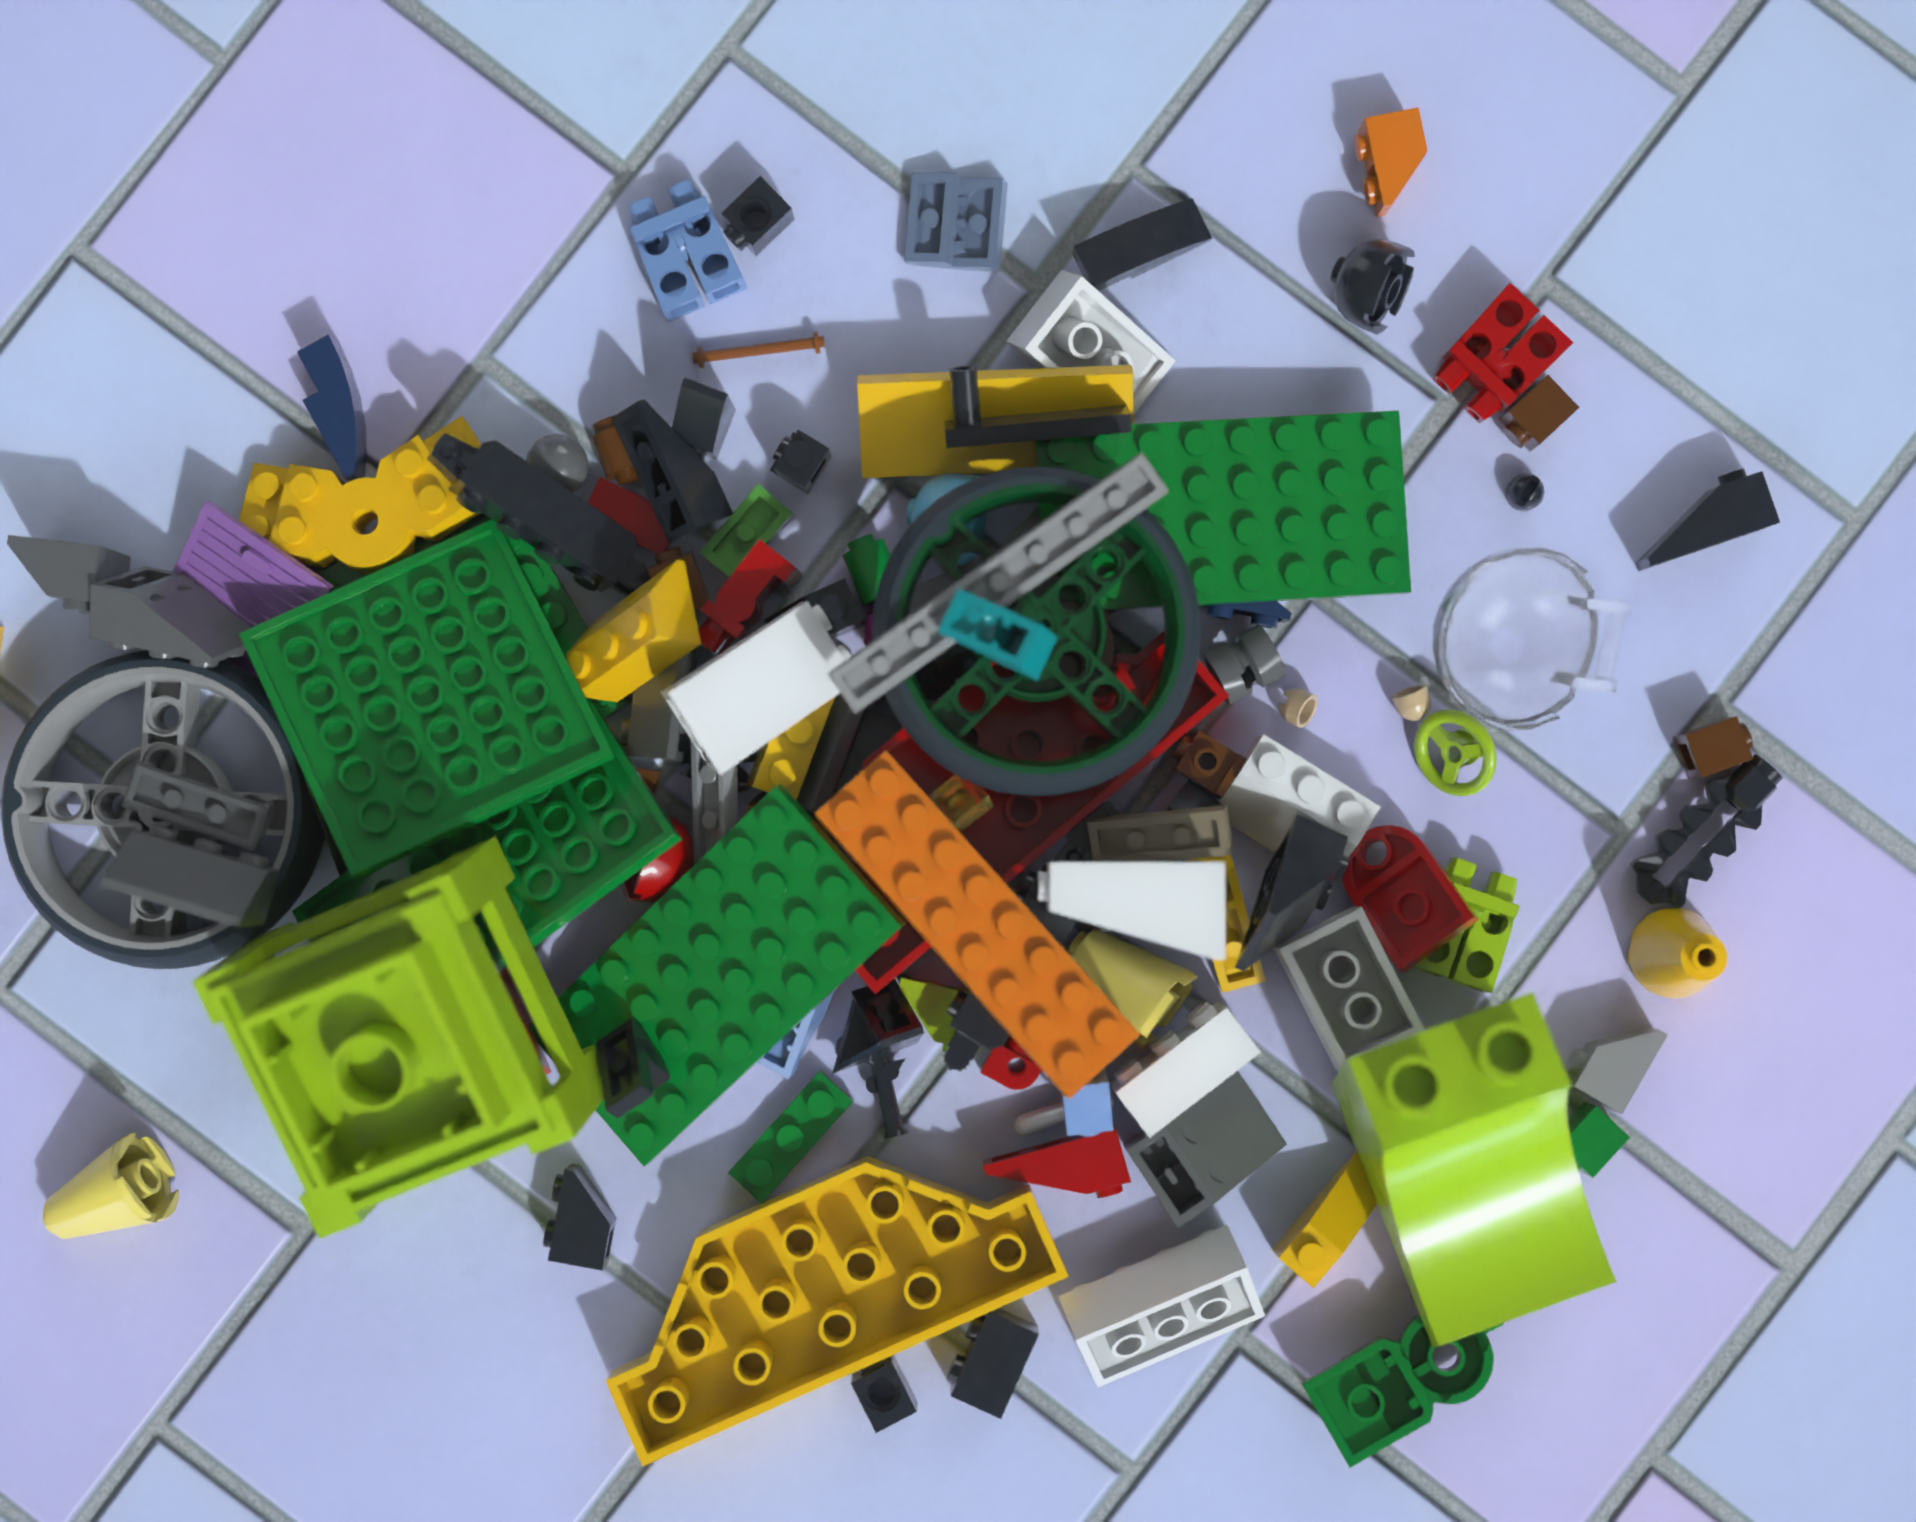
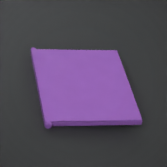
[173,500,335,679]

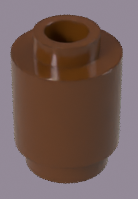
[592,415,639,485]

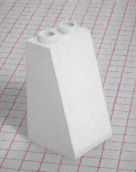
[660,601,852,775]
[1037,862,1225,960]

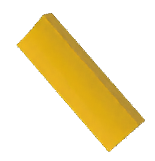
[857,365,1134,478]

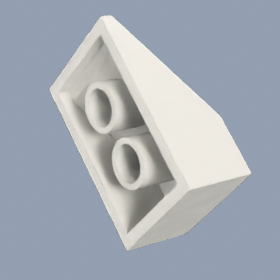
[1006,270,1176,415]

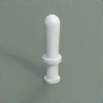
[1014,1095,1114,1136]

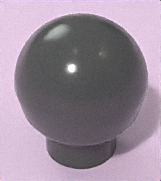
[526,434,589,493]

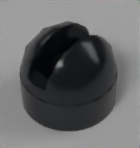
[1505,474,1544,511]

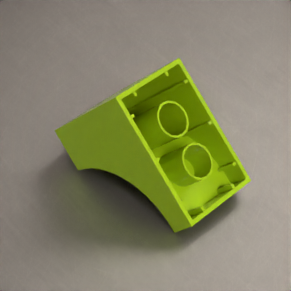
[1331,992,1617,1347]

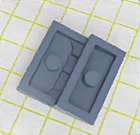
[904,173,1008,272]

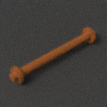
[692,331,825,369]

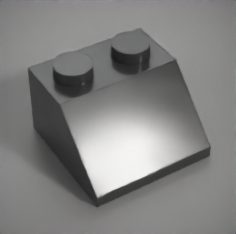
[7,535,131,614]

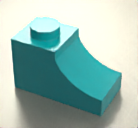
[937,588,1058,681]

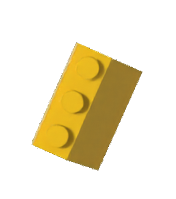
[566,559,701,702]

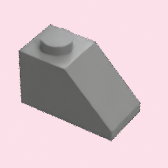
[1565,1027,1668,1114]

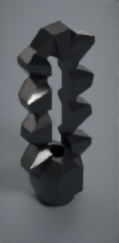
[1630,754,1783,908]

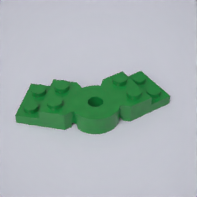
[1301,1292,1504,1468]

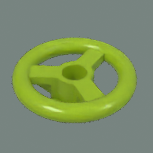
[1414,709,1497,796]

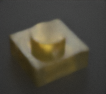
[927,775,993,832]

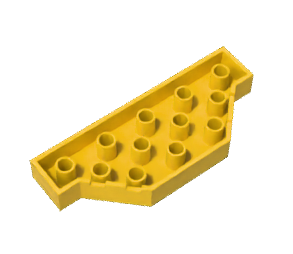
[605,1156,1069,1467]

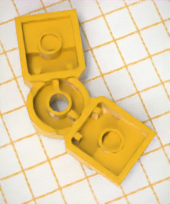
[239,415,482,575]

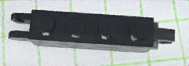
[427,433,651,597]
[943,841,1092,1072]

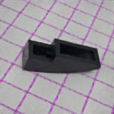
[1072,198,1212,291]

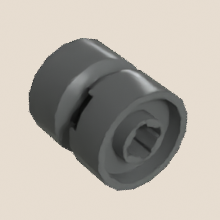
[1202,624,1286,705]

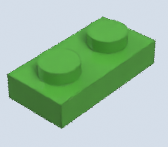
[699,484,794,578]

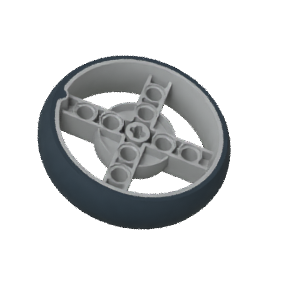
[1,650,325,969]

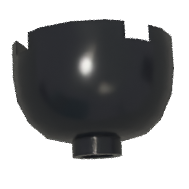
[1331,239,1415,335]

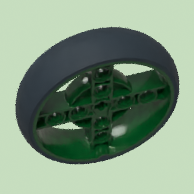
[872,467,1201,797]

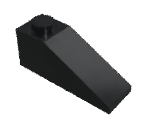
[611,399,733,543]
[1636,468,1780,571]

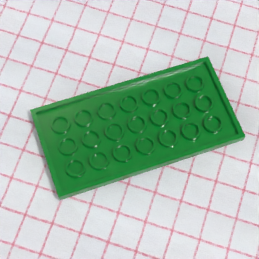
[1034,410,1411,611]
[292,698,682,973]
[529,784,906,1167]

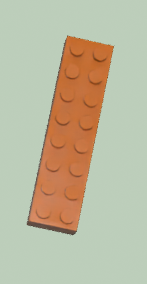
[815,751,1141,1099]

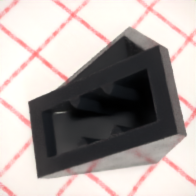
[832,978,924,1074]

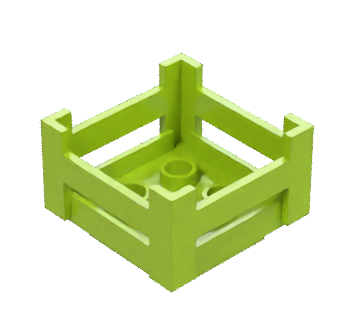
[192,836,604,1240]

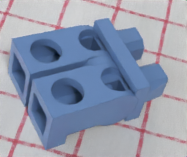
[629,180,748,323]

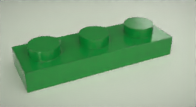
[728,1070,854,1204]

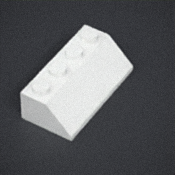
[1059,1225,1265,1387]

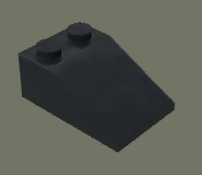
[1235,815,1350,971]

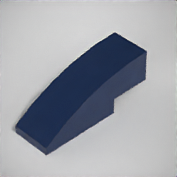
[297,334,367,482]

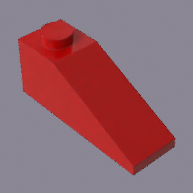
[983,1123,1131,1198]

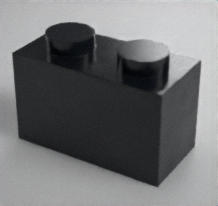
[946,1308,1039,1419]

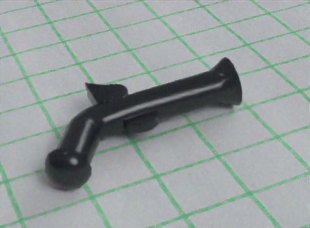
[834,1037,909,1139]

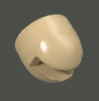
[1391,684,1431,721]
[1278,688,1318,728]

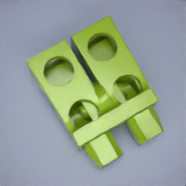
[1412,857,1520,993]

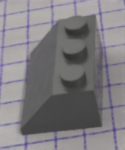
[620,627,700,762]
[99,824,281,927]

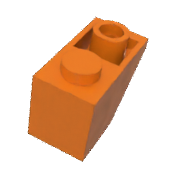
[1354,107,1428,217]

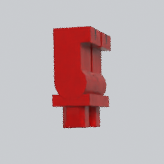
[1433,283,1574,423]
[698,539,803,655]

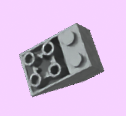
[89,566,251,668]
[1123,1071,1287,1228]

